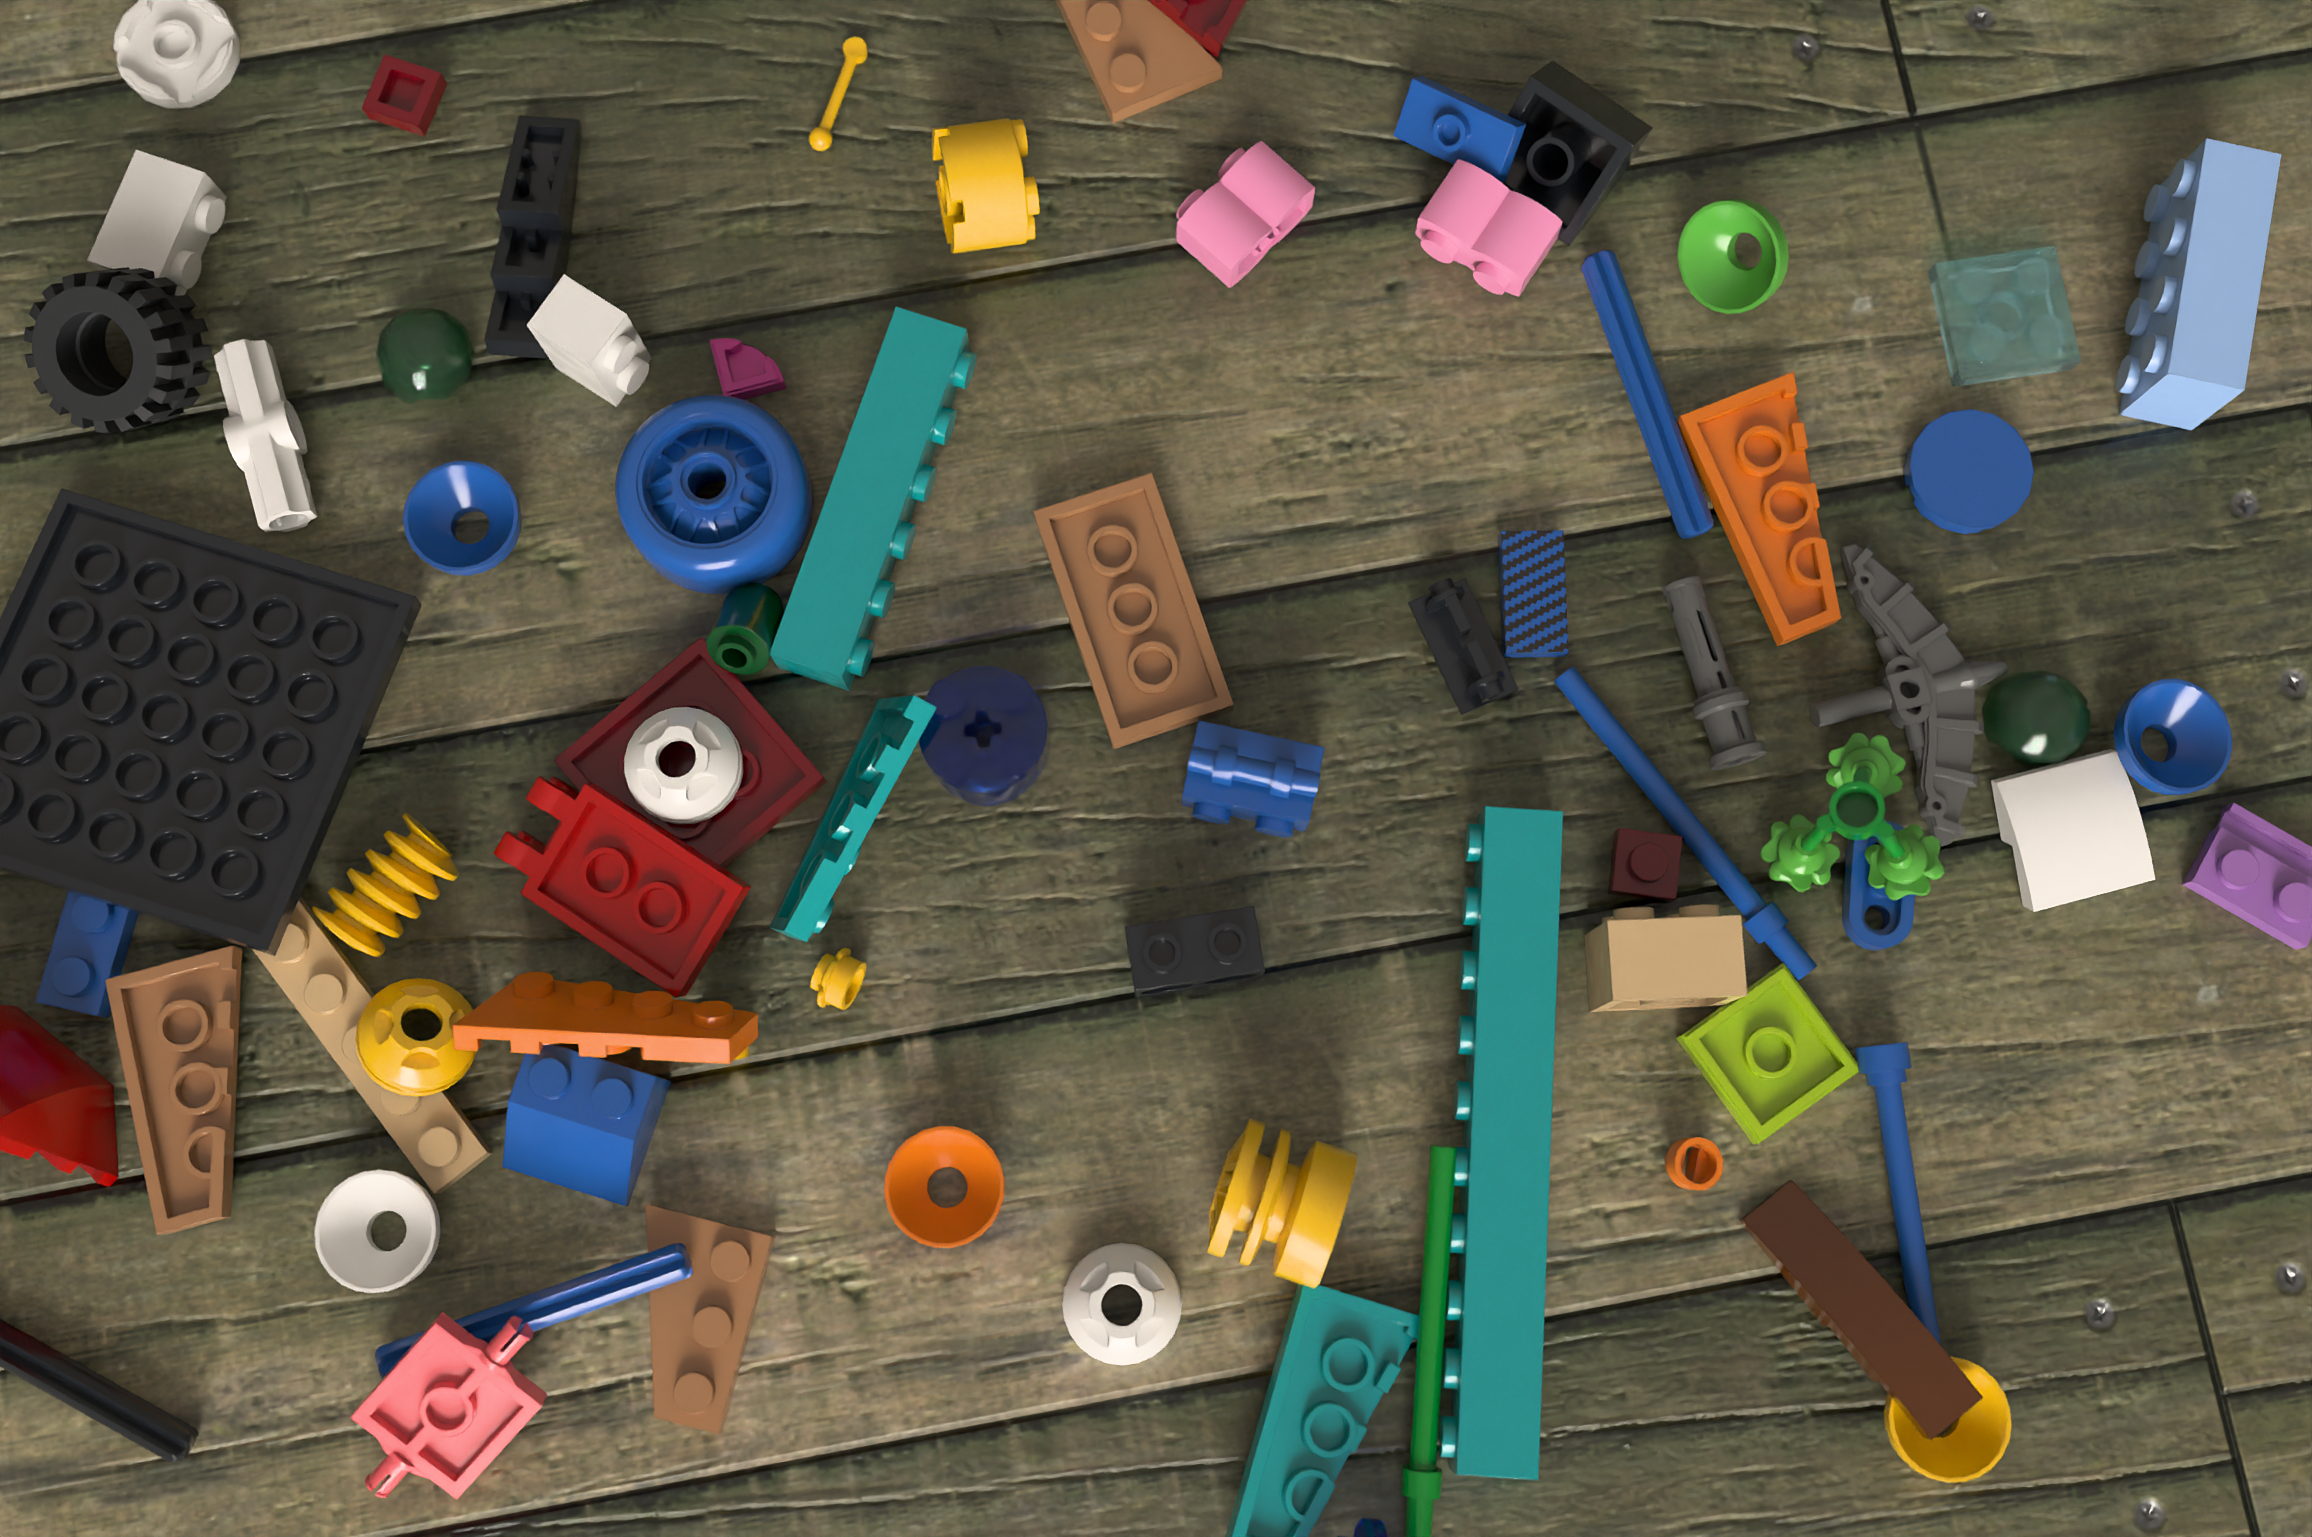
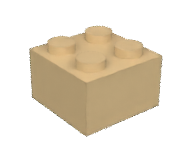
[1584,905,1748,1012]

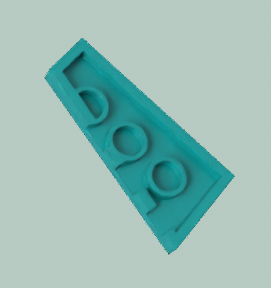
[769,695,937,942]
[1225,1283,1419,1537]

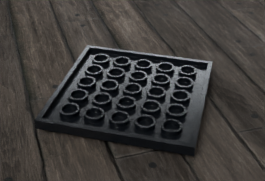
[0,488,422,956]

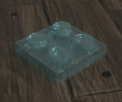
[1928,246,2081,387]

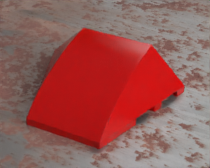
[0,1005,119,1187]

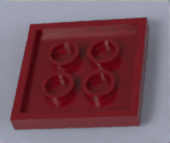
[553,637,827,869]

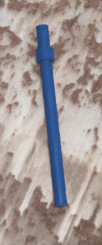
[1554,666,1817,981]

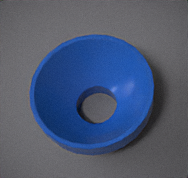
[403,461,522,576]
[2114,679,2232,795]

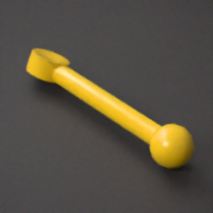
[809,37,868,151]

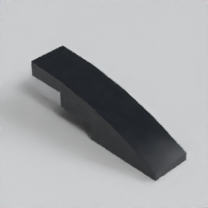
[484,115,581,359]

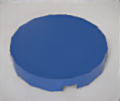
[1903,409,2034,534]

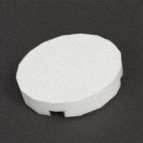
[113,0,240,108]

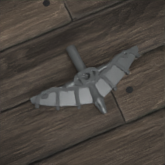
[1809,544,2008,847]

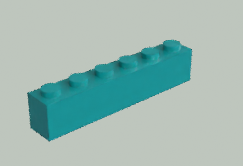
[770,307,977,691]

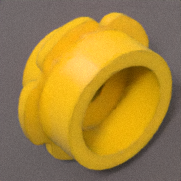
[810,948,866,1010]

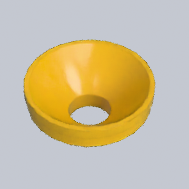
[355,978,477,1097]
[1884,1356,2012,1483]

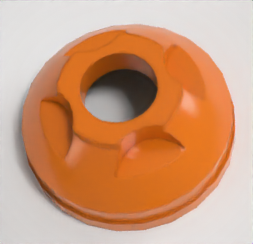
[884,1126,1005,1248]

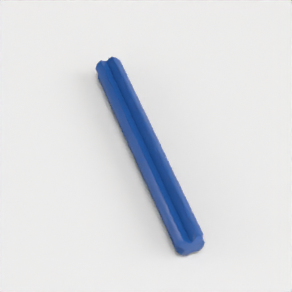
[1581,250,1714,539]
[375,1243,693,1378]

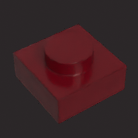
[362,54,447,137]
[1608,828,1683,902]

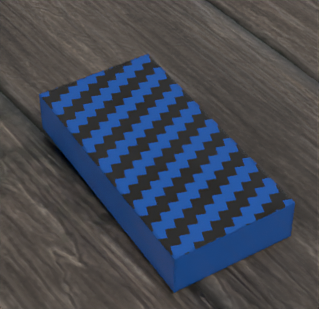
[1498,530,1569,658]

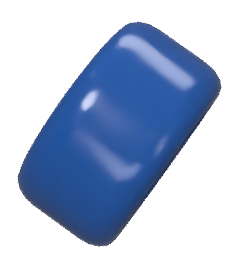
[615,395,814,594]

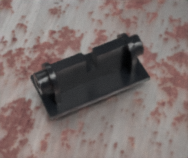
[1408,578,1519,715]

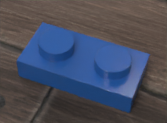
[35,891,139,1018]

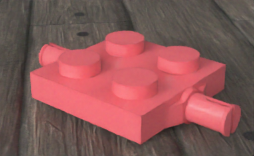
[351,1312,548,1500]

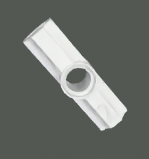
[214,339,318,532]

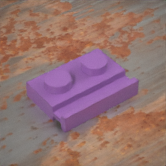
[2182,803,2312,950]

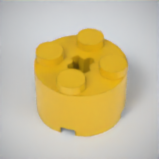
[932,118,1039,254]

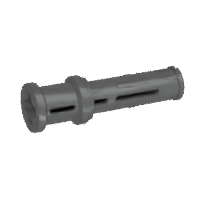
[1662,576,1767,770]

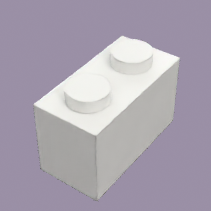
[87,150,227,296]
[527,274,651,407]

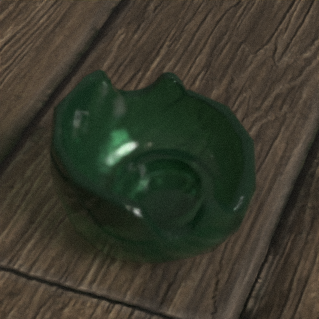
[375,308,475,404]
[1982,670,2091,766]

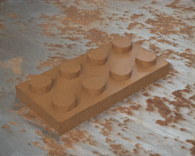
[1033,473,1234,749]

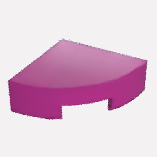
[709,338,787,400]

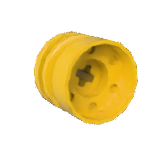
[1206,1118,1357,1289]

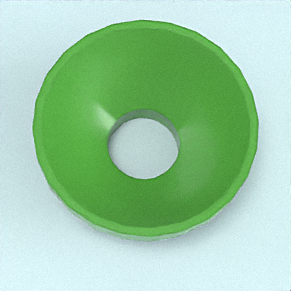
[1678,199,1789,314]

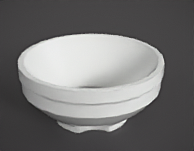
[624,707,743,824]
[314,1170,441,1293]
[1062,1243,1182,1365]

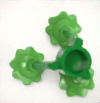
[1760,732,1944,900]

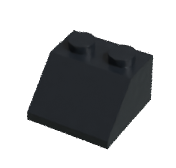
[1503,60,1653,246]

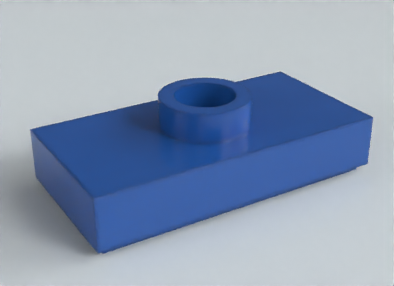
[1393,76,1526,183]

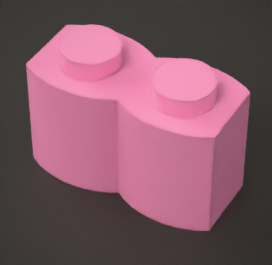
[1176,140,1315,288]
[1415,159,1563,297]

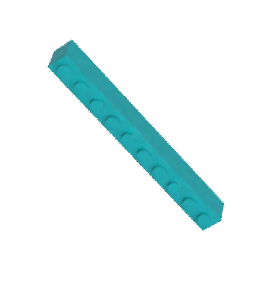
[1438,806,1563,1480]

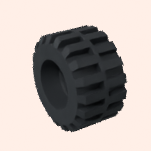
[24,267,212,433]

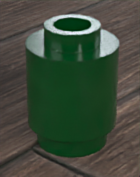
[706,582,784,675]

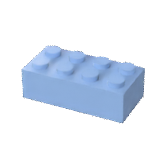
[2116,138,2281,430]

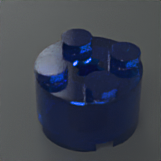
[919,666,1050,806]

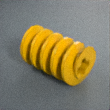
[312,812,459,957]

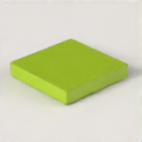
[1676,963,1859,1144]

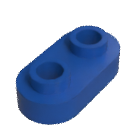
[1842,820,1915,951]

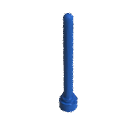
[1855,1042,1941,1345]

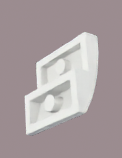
[1991,749,2155,912]

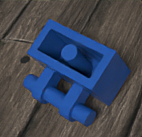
[1182,721,1325,838]

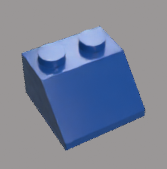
[502,1044,671,1206]

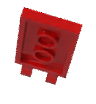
[493,776,752,998]

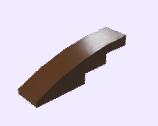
[1739,1180,1983,1440]

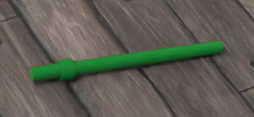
[1401,1145,1457,1537]

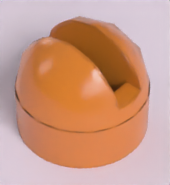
[1664,1137,1723,1190]

